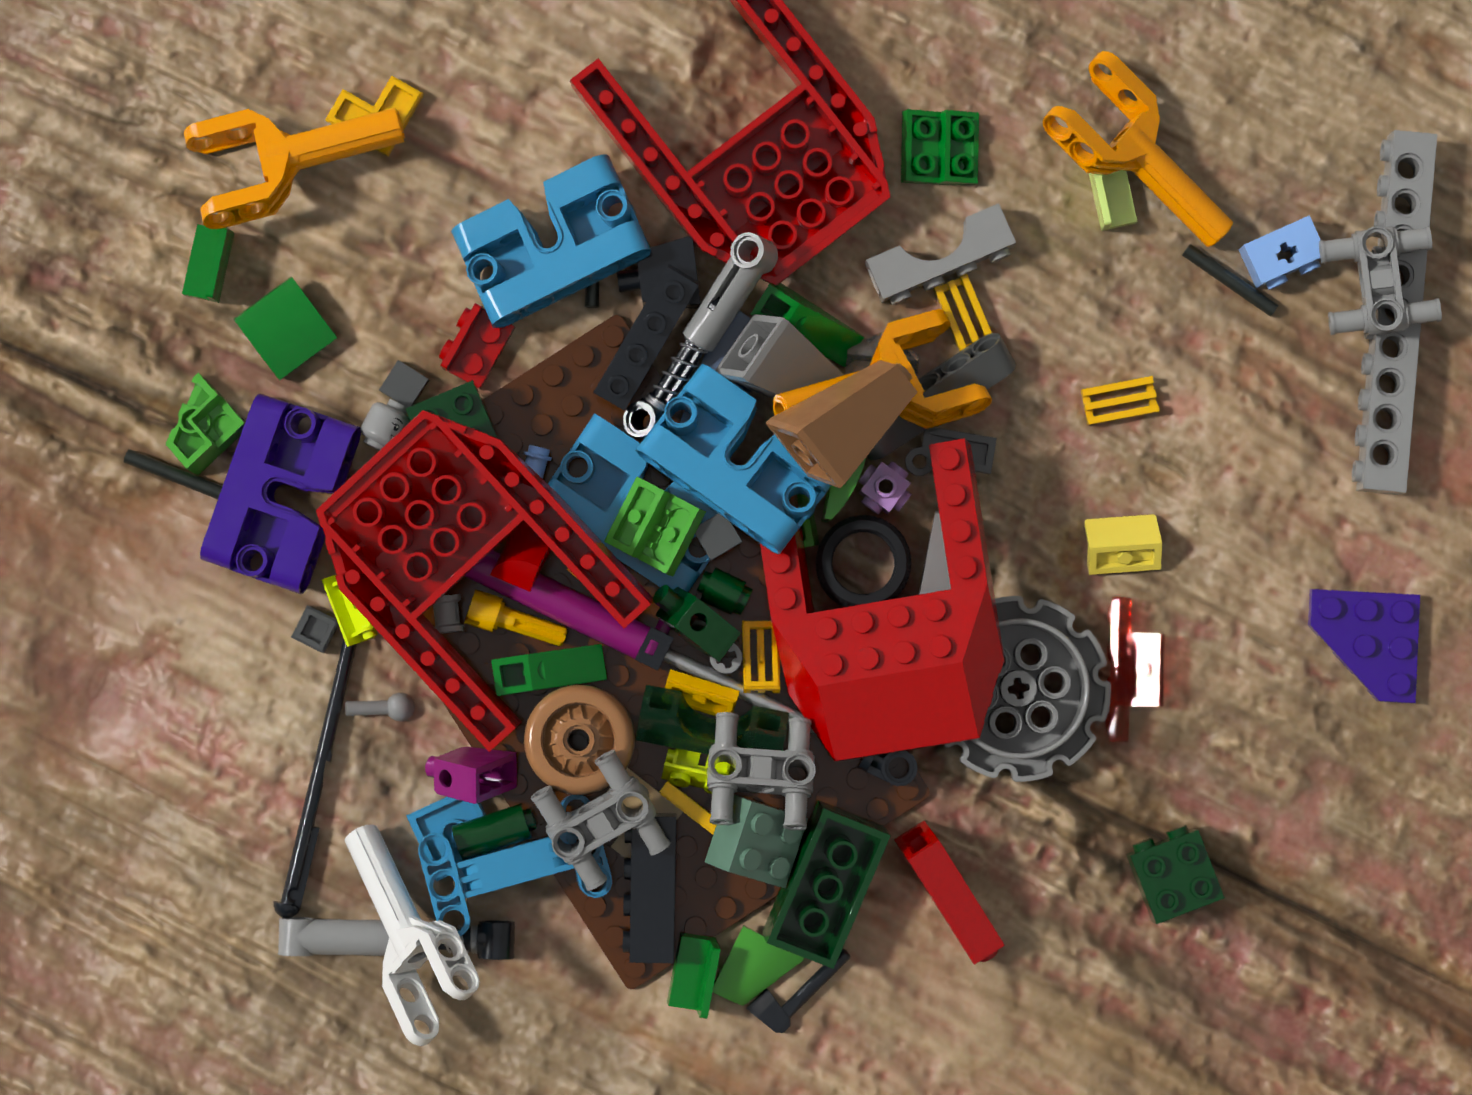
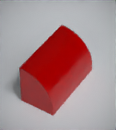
[490,521,552,592]

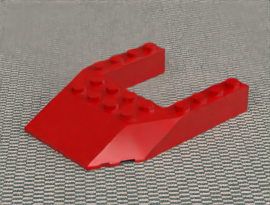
[570,0,891,286]
[316,410,653,752]
[760,438,1005,762]

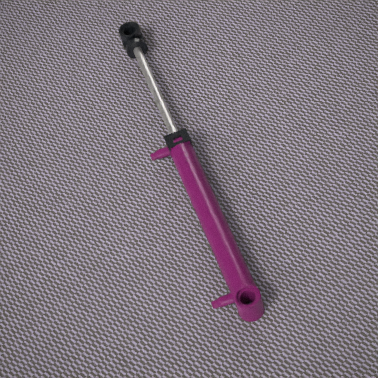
[464,550,918,786]

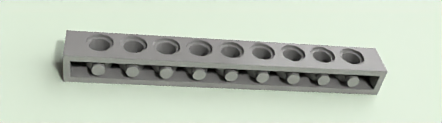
[1352,130,1438,495]

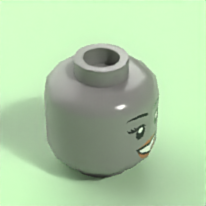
[360,399,411,451]

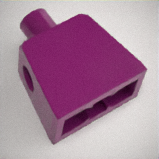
[425,747,517,804]

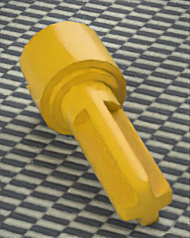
[464,589,567,646]

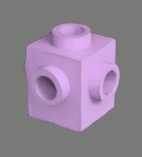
[858,461,912,515]

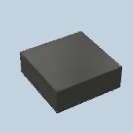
[379,360,430,408]
[695,513,742,561]
[291,605,339,654]

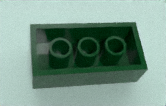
[762,800,891,969]

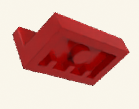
[439,303,516,390]

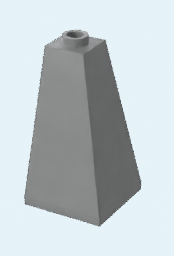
[715,314,844,399]

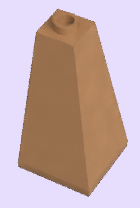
[766,360,917,488]

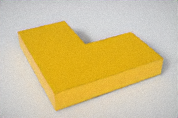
[325,76,424,157]

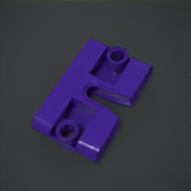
[200,394,361,594]

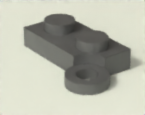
[905,427,997,476]

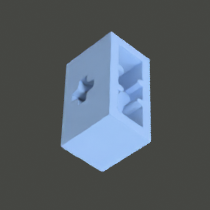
[1238,215,1321,290]

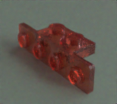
[1105,596,1165,742]

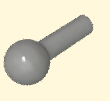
[345,693,415,721]

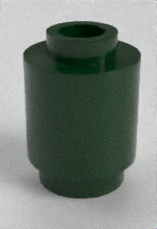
[697,567,753,615]

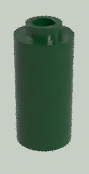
[452,803,537,860]

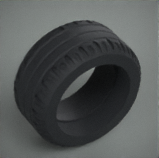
[816,515,912,607]

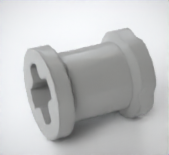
[433,594,465,633]
[710,643,742,674]

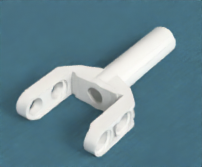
[344,824,480,1046]

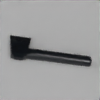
[746,948,850,1033]

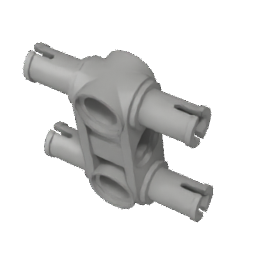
[1319,226,1442,335]
[707,712,816,830]
[531,750,671,891]

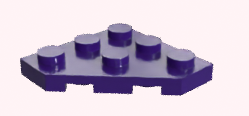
[1308,589,1420,703]

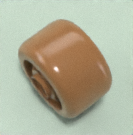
[524,685,635,795]

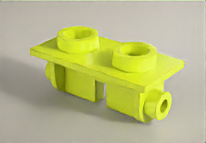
[321,575,378,647]
[661,747,734,794]

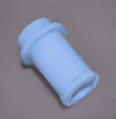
[523,445,552,479]

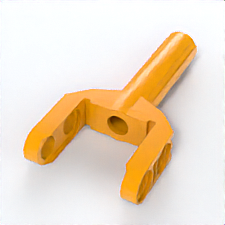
[1043,51,1233,247]
[184,108,405,229]
[773,309,992,429]

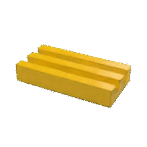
[933,274,992,352]
[1081,376,1159,425]
[742,621,780,693]
[662,669,740,716]
[659,780,716,834]

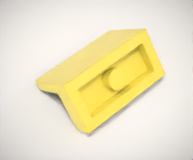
[1084,514,1162,575]

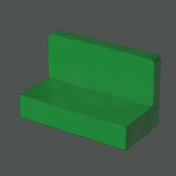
[182,224,235,303]
[667,932,720,1019]

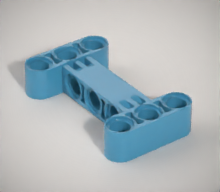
[418,795,612,936]

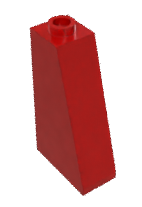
[894,821,1005,965]

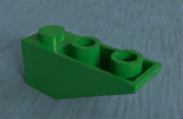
[750,283,864,367]
[491,644,607,696]

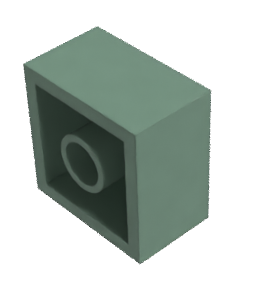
[705,794,808,888]

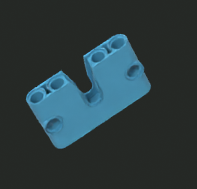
[451,154,652,328]
[635,364,832,554]
[548,413,733,593]

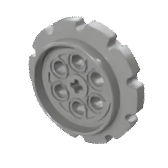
[943,596,1111,782]

